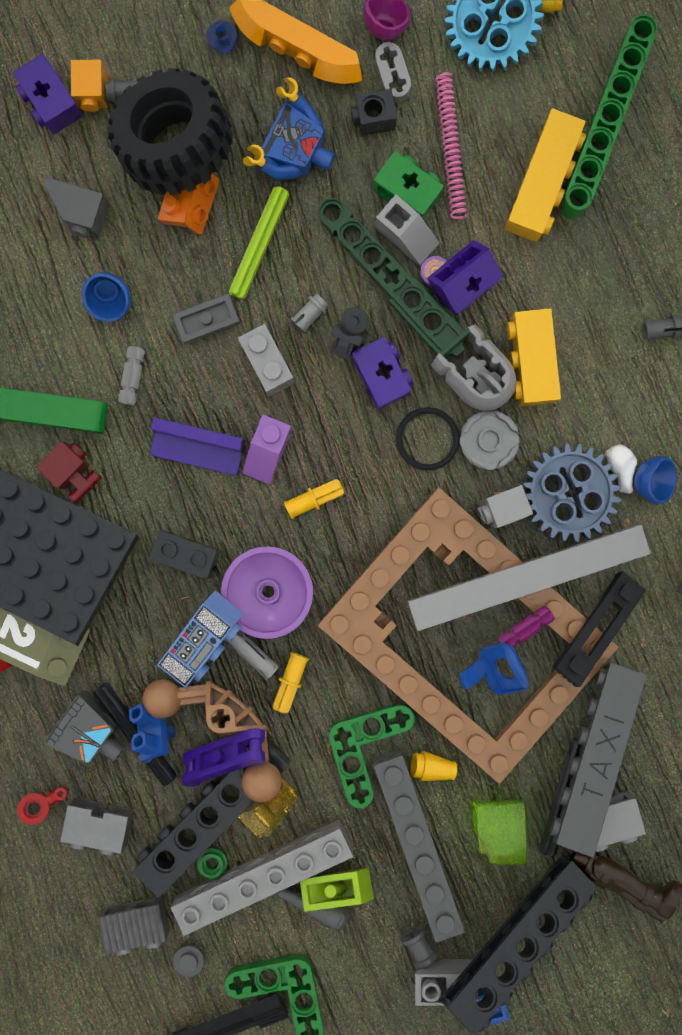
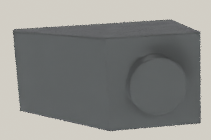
[43,176,109,238]

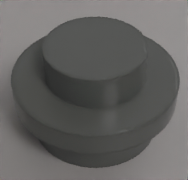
[173,944,204,977]

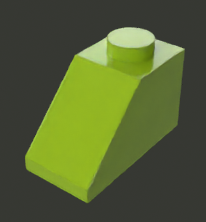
[300,867,374,912]

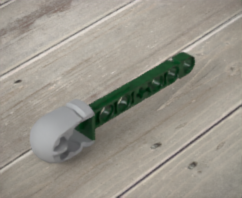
[318,198,517,411]

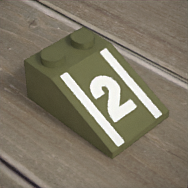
[0,608,90,686]

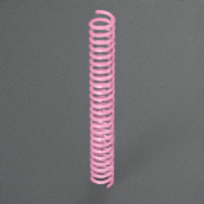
[435,72,468,219]

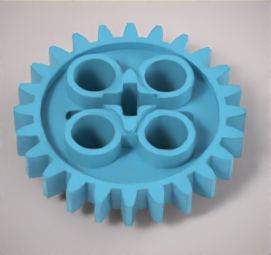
[445,0,544,73]

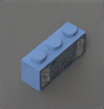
[157,591,244,688]

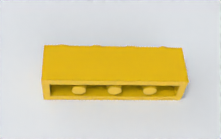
[504,108,587,242]

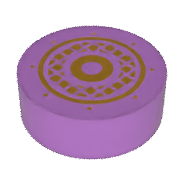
[420,256,447,288]

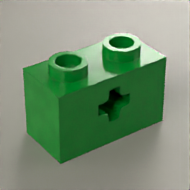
[373,151,444,220]

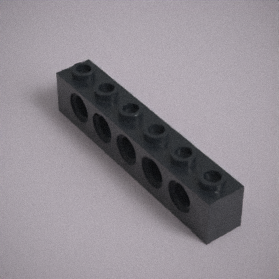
[133,736,290,898]
[439,857,597,1035]

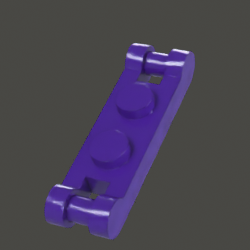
[182,728,265,787]

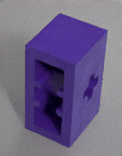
[12,53,83,135]
[427,240,503,315]
[351,337,413,411]

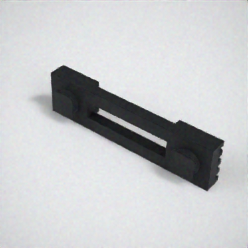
[552,571,646,687]
[172,994,289,1035]

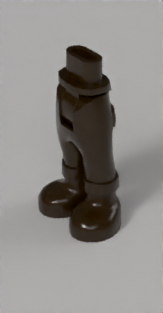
[569,851,682,923]

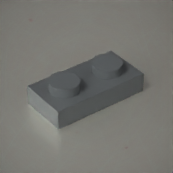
[172,293,240,345]

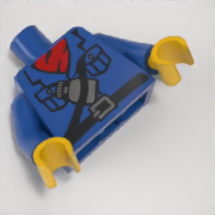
[243,77,336,181]

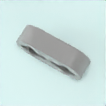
[375,42,411,103]

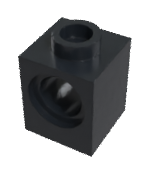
[351,88,397,136]

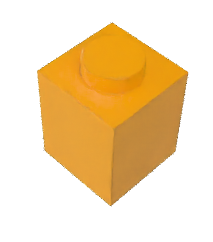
[71,60,108,112]

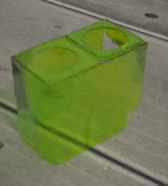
[473,798,527,865]

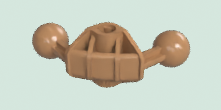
[142,679,282,803]

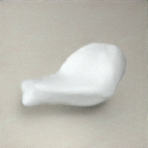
[604,444,637,494]

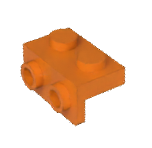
[157,174,219,234]

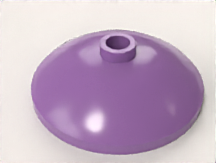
[221,546,313,639]

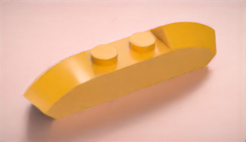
[229,0,362,84]

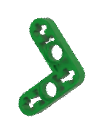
[329,703,414,808]
[225,954,324,1035]

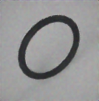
[396,407,460,471]

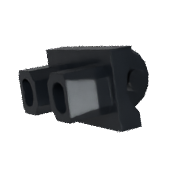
[330,307,368,359]

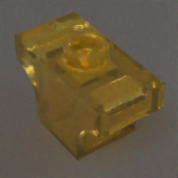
[238,777,299,839]

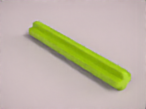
[229,186,289,299]

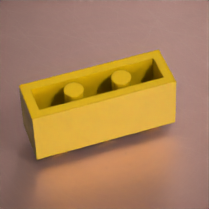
[506,308,561,407]

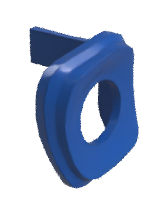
[459,643,529,695]

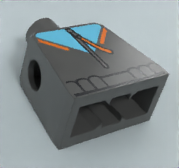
[44,691,125,764]

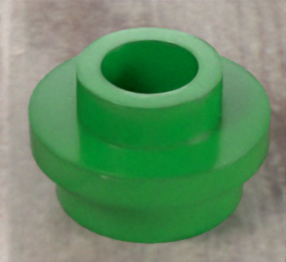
[197,847,228,879]

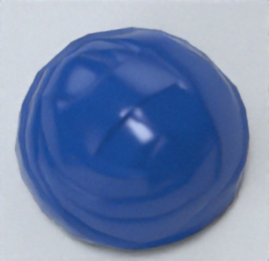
[82,272,131,322]
[634,456,677,505]

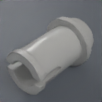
[291,293,329,333]

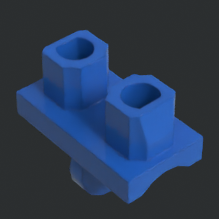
[129,704,175,763]

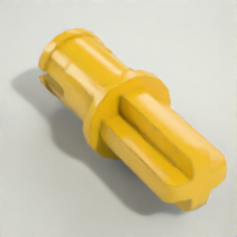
[284,479,344,519]
[272,652,309,713]

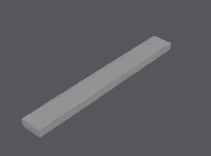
[407,524,651,631]

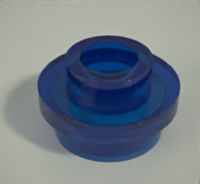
[207,20,237,52]

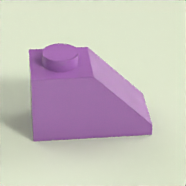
[243,414,293,485]

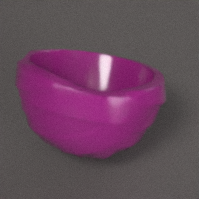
[363,0,410,41]

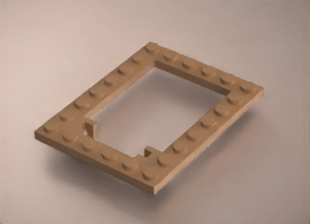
[317,487,619,784]

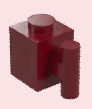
[36,441,102,504]

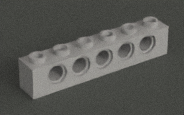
[171,819,353,936]

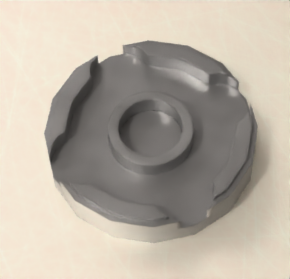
[459,410,520,470]

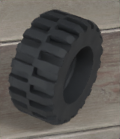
[108,68,233,195]

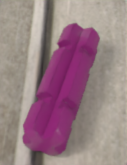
[498,606,555,648]

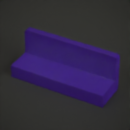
[150,417,246,475]

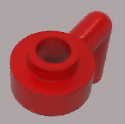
[17,787,68,825]

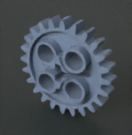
[521,444,621,542]

